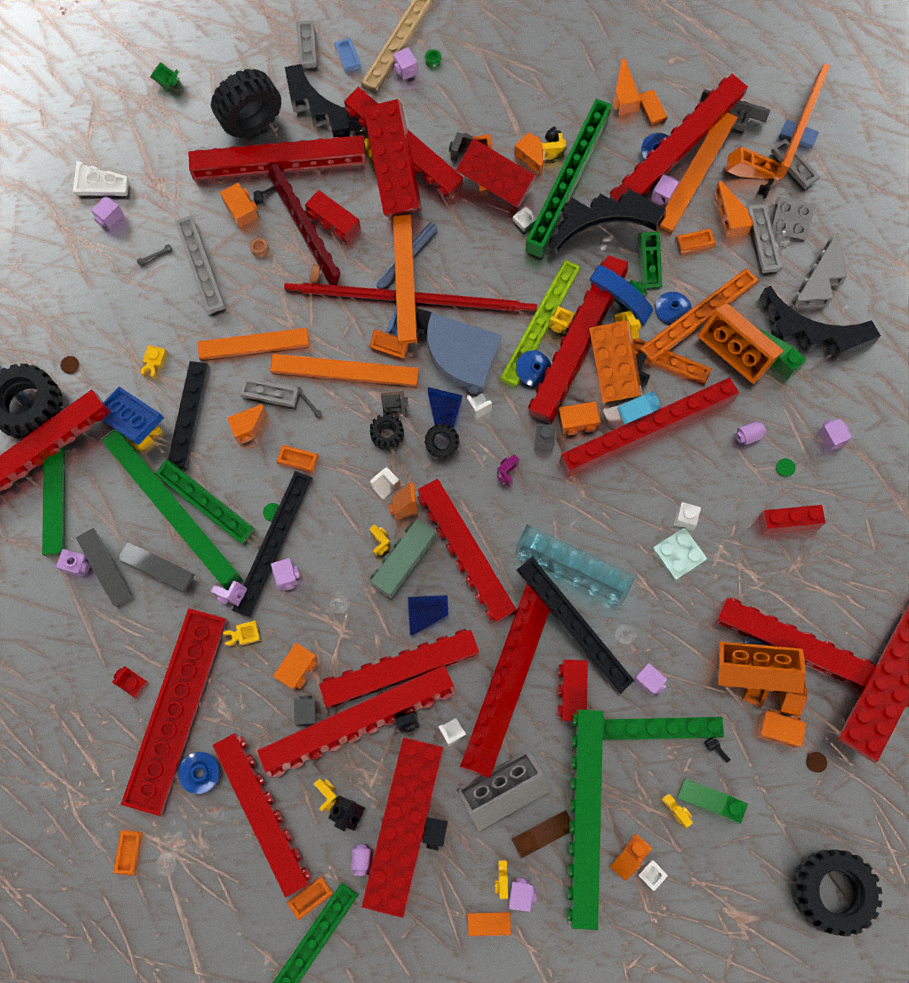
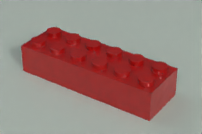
[363,99,422,218]

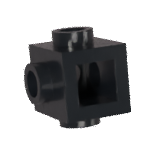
[328,795,365,831]

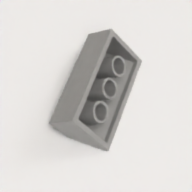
[456,750,551,832]

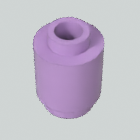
[736,422,766,446]
[351,845,372,876]

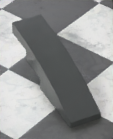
[76,528,132,606]
[117,542,195,592]

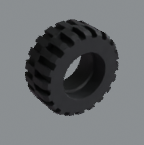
[211,69,282,138]
[0,363,63,439]
[792,850,882,936]

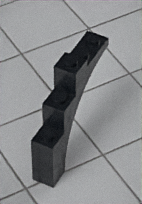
[285,64,367,138]
[548,189,666,255]
[760,286,881,359]

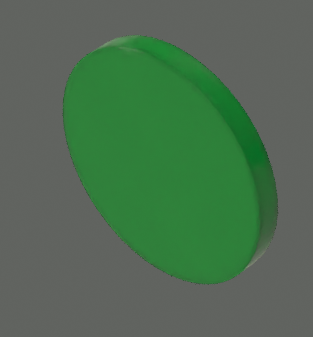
[776,458,796,477]
[263,503,279,522]

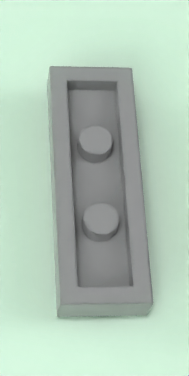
[296,20,317,68]
[771,139,820,189]
[240,377,299,408]

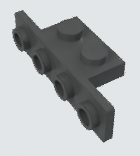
[700,89,770,132]

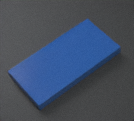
[102,386,164,445]

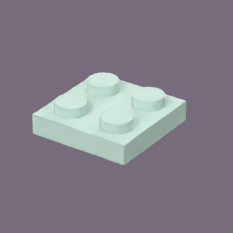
[652,527,707,581]

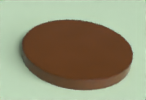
[60,356,79,374]
[806,752,827,773]

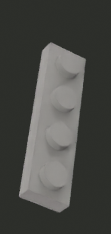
[748,204,782,273]

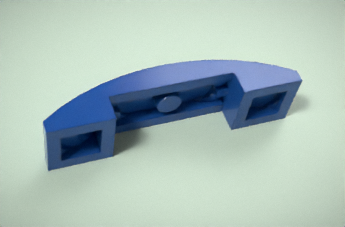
[589,265,653,325]

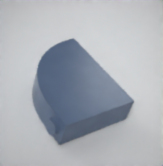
[427,313,502,394]

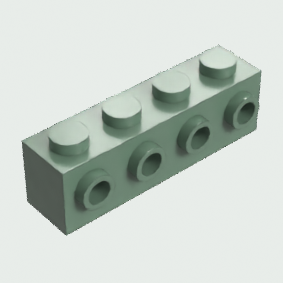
[370,519,436,599]

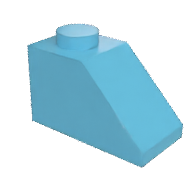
[617,391,661,424]

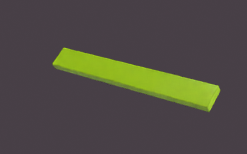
[500,259,581,388]

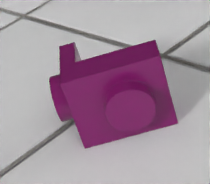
[497,454,520,487]

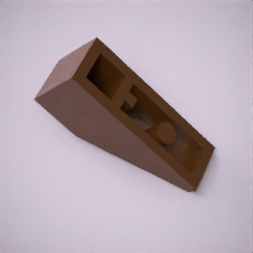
[511,810,572,859]

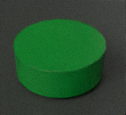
[425,49,442,68]

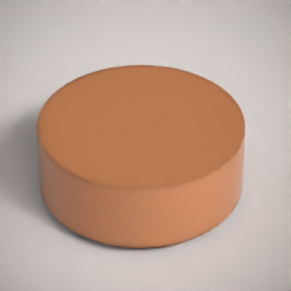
[250,238,269,257]
[310,264,321,283]

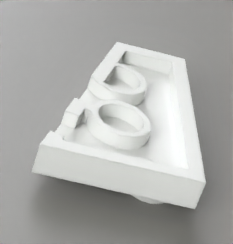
[73,161,129,196]

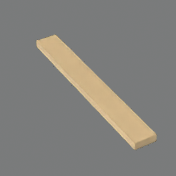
[361,0,434,93]

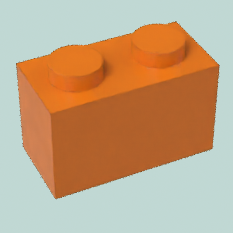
[220,183,258,228]
[557,401,600,436]
[273,643,318,692]
[756,709,807,749]

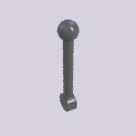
[137,245,172,265]
[297,387,322,417]

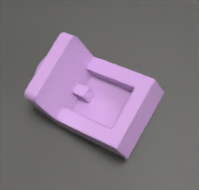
[211,581,247,606]

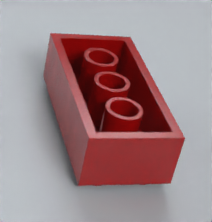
[456,138,537,208]

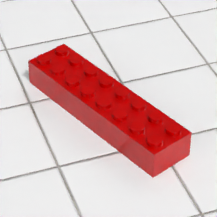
[361,737,444,918]

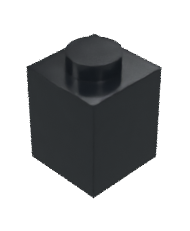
[422,817,448,850]

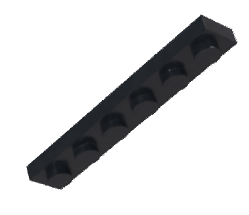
[168,361,209,470]

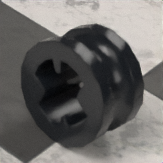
[545,126,562,142]

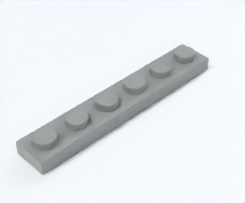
[175,215,225,315]

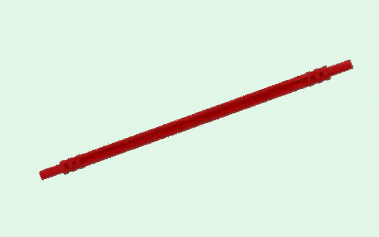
[284,282,537,311]

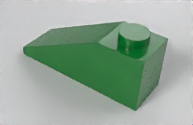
[638,231,662,288]
[760,329,806,380]
[677,779,748,824]

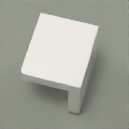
[466,394,492,419]
[603,399,630,429]
[369,467,400,500]
[438,718,466,746]

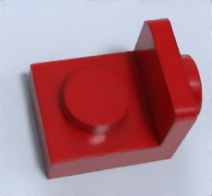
[112,666,148,698]

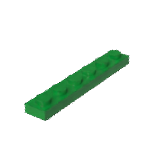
[155,459,255,544]
[603,717,724,741]

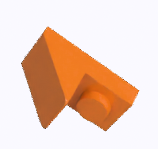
[609,834,652,881]

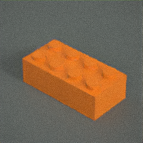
[697,303,784,384]
[589,320,643,403]
[718,642,806,693]

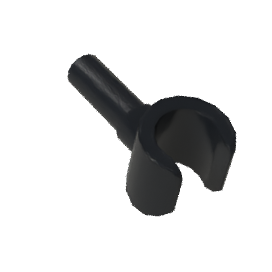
[756,178,775,199]
[253,186,275,205]
[705,738,731,763]

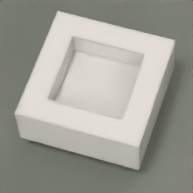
[513,207,537,232]
[638,860,668,891]

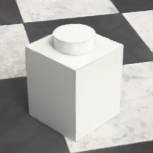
[674,502,701,531]

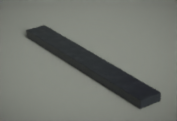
[232,471,313,618]
[516,557,635,694]

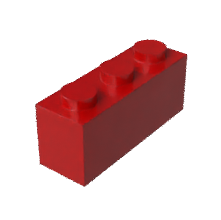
[305,190,361,243]
[759,505,826,535]
[557,659,588,723]

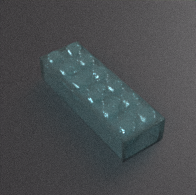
[515,525,636,606]

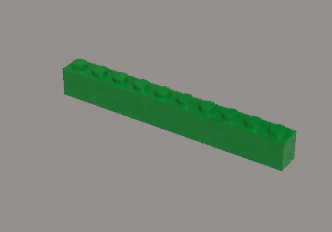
[525,99,612,258]
[567,710,603,930]

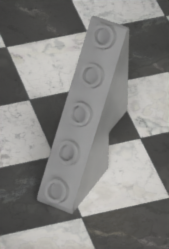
[792,233,847,309]

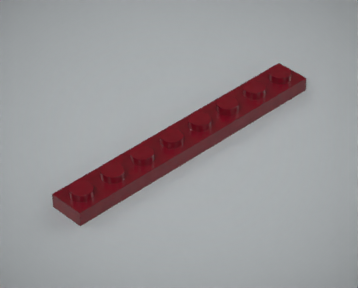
[268,163,341,285]

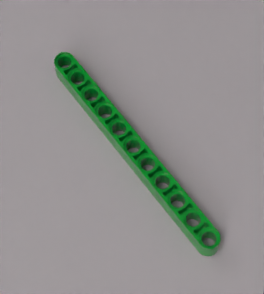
[100,429,242,590]

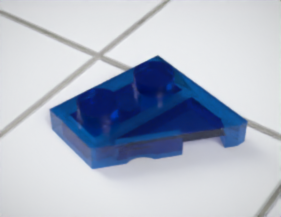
[427,387,463,428]
[408,595,449,635]

